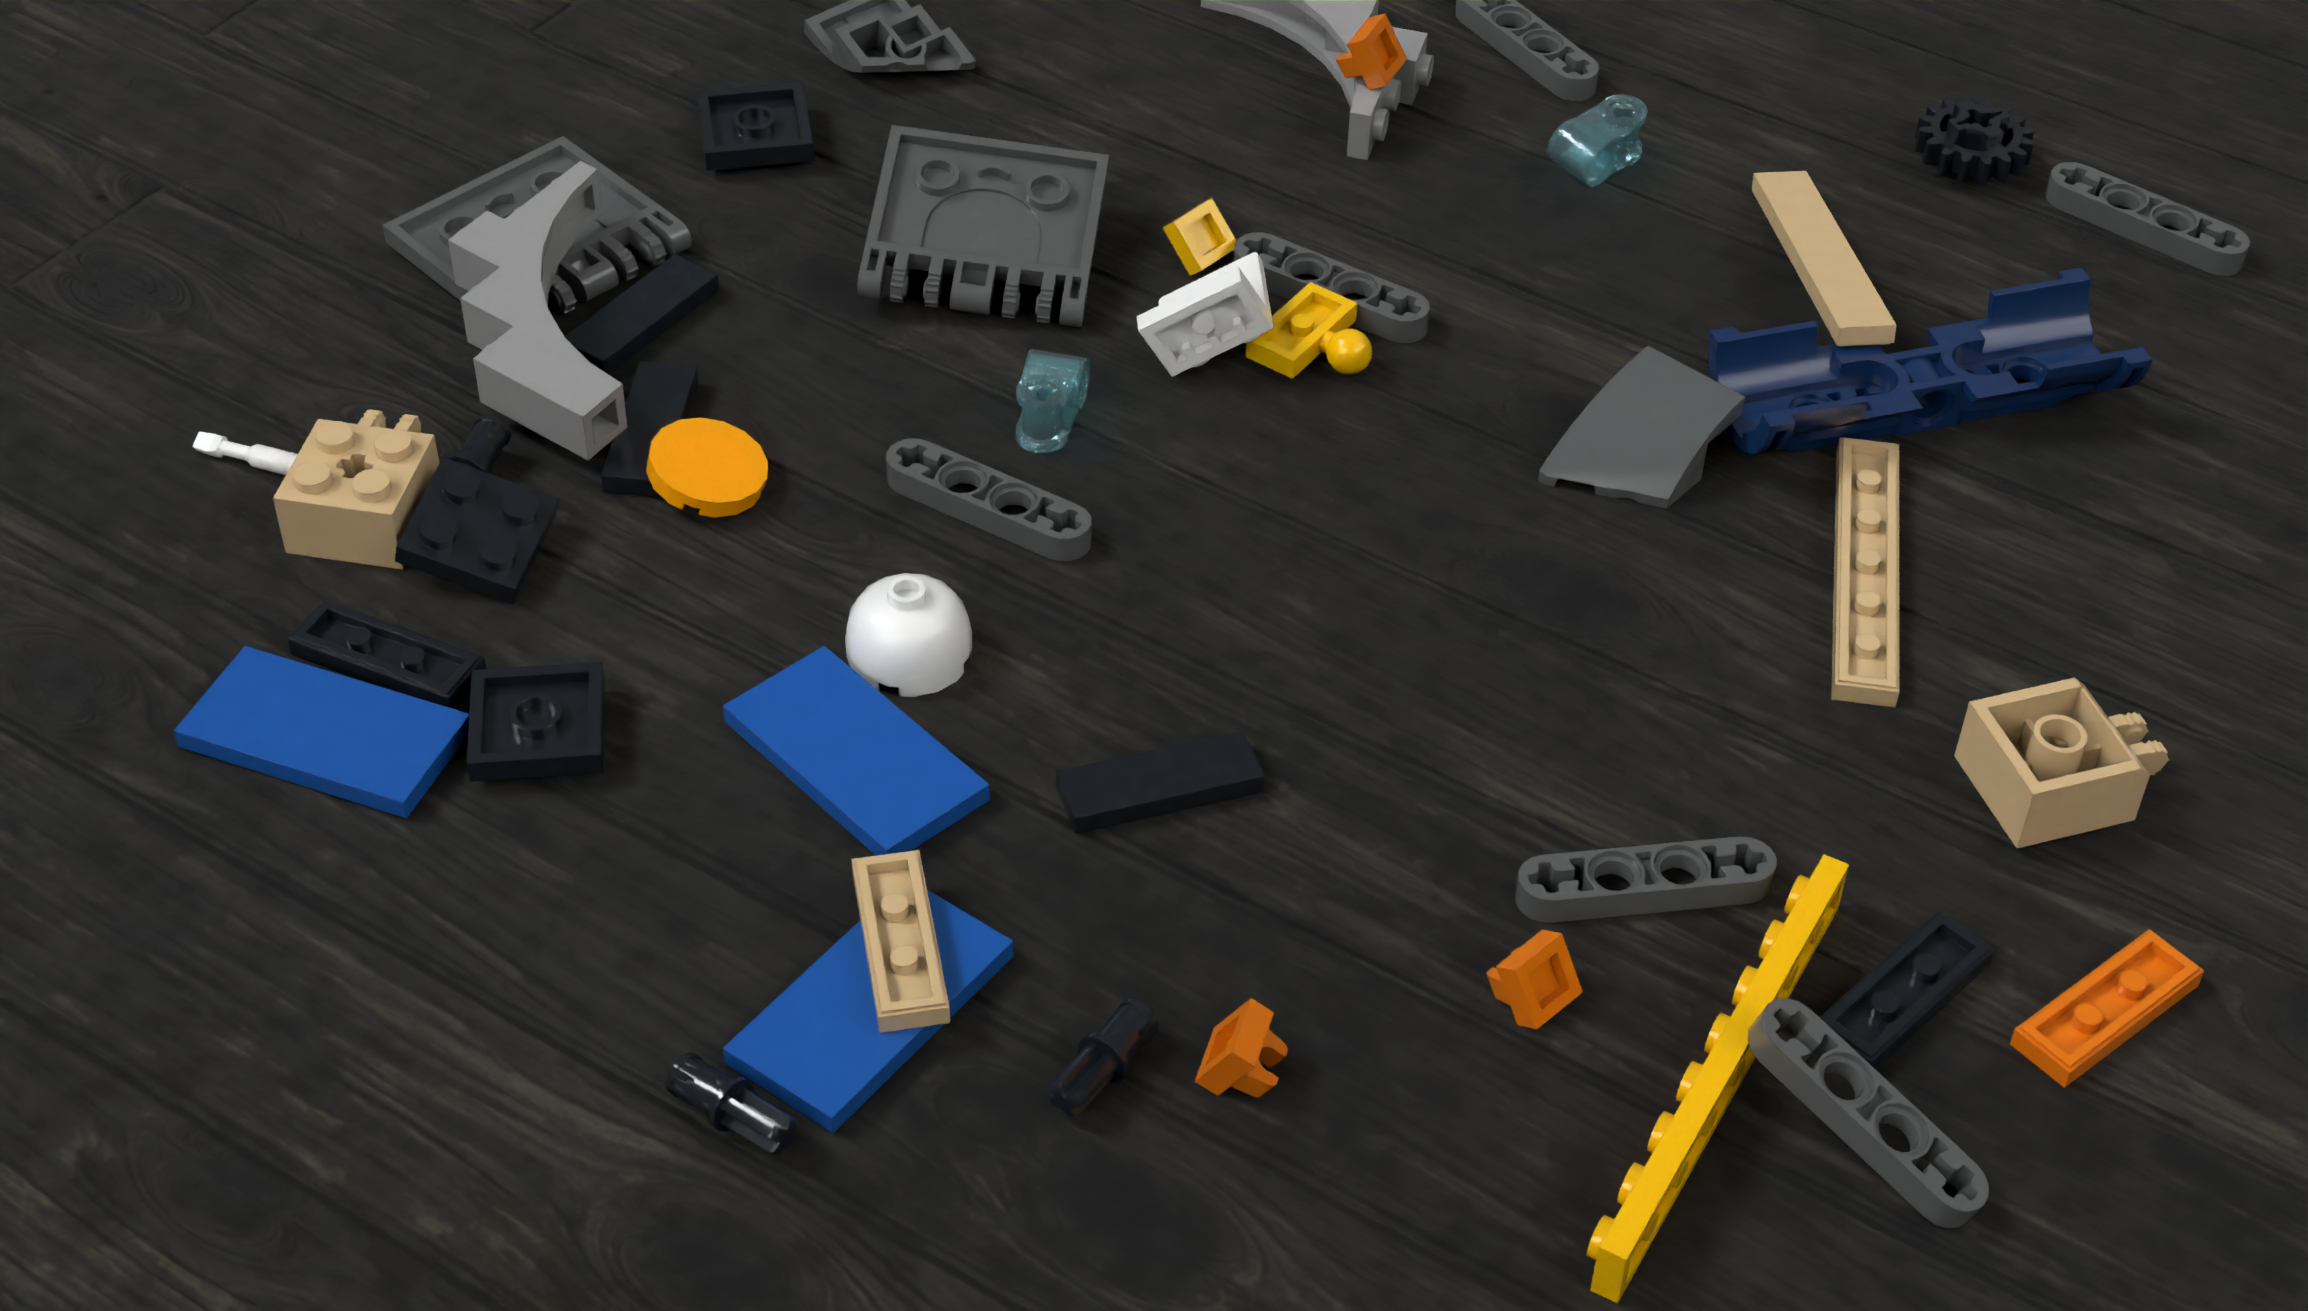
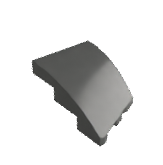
[804,0,976,73]
[1538,346,1745,508]

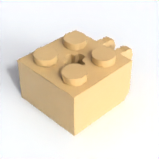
[273,409,439,570]
[1954,677,2169,849]

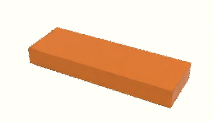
[2010,929,2205,1088]

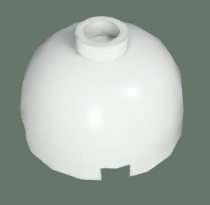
[845,573,972,697]

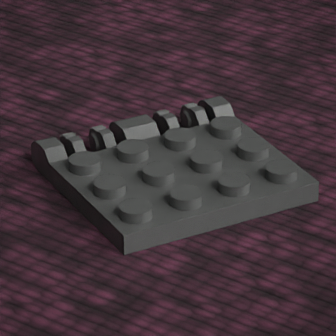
[857,125,1109,328]
[383,136,692,314]

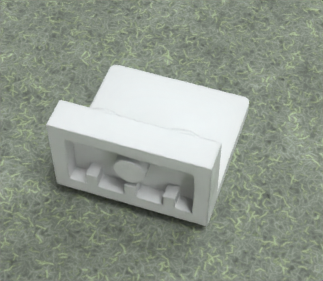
[1137,252,1273,377]

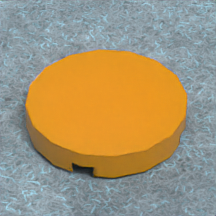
[646,417,768,518]

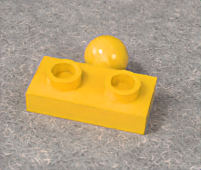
[1245,282,1372,379]

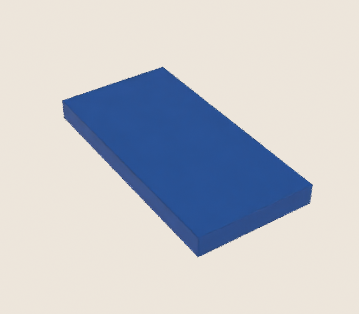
[173,646,469,819]
[722,646,990,856]
[723,890,1014,1133]

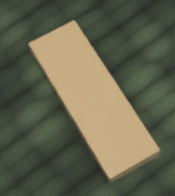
[851,850,950,1033]

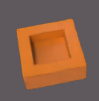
[1336,13,1407,90]
[1486,929,1583,1030]
[1194,998,1288,1098]

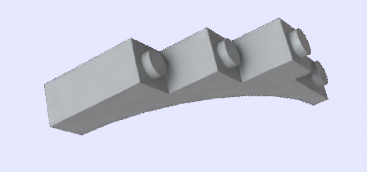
[1201,0,1434,160]
[448,161,628,461]

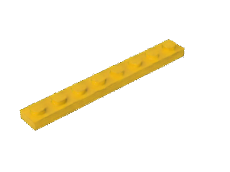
[1586,854,1849,1304]

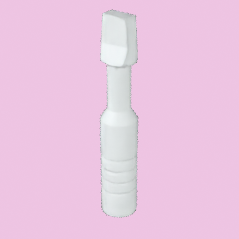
[192,431,298,475]

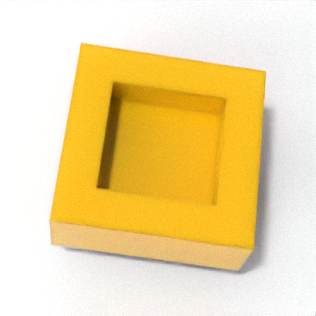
[1163,198,1236,276]

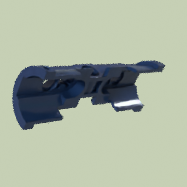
[1708,267,2153,454]

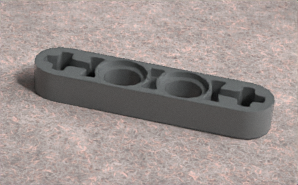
[1455,0,1599,101]
[2045,162,2250,276]
[1234,232,1430,343]
[886,438,1092,561]
[1515,836,1777,923]
[1748,998,1989,1228]

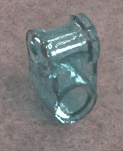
[1547,94,1648,187]
[1016,349,1090,453]

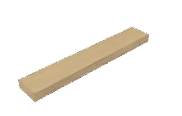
[1752,171,1897,347]
[1831,437,1899,708]

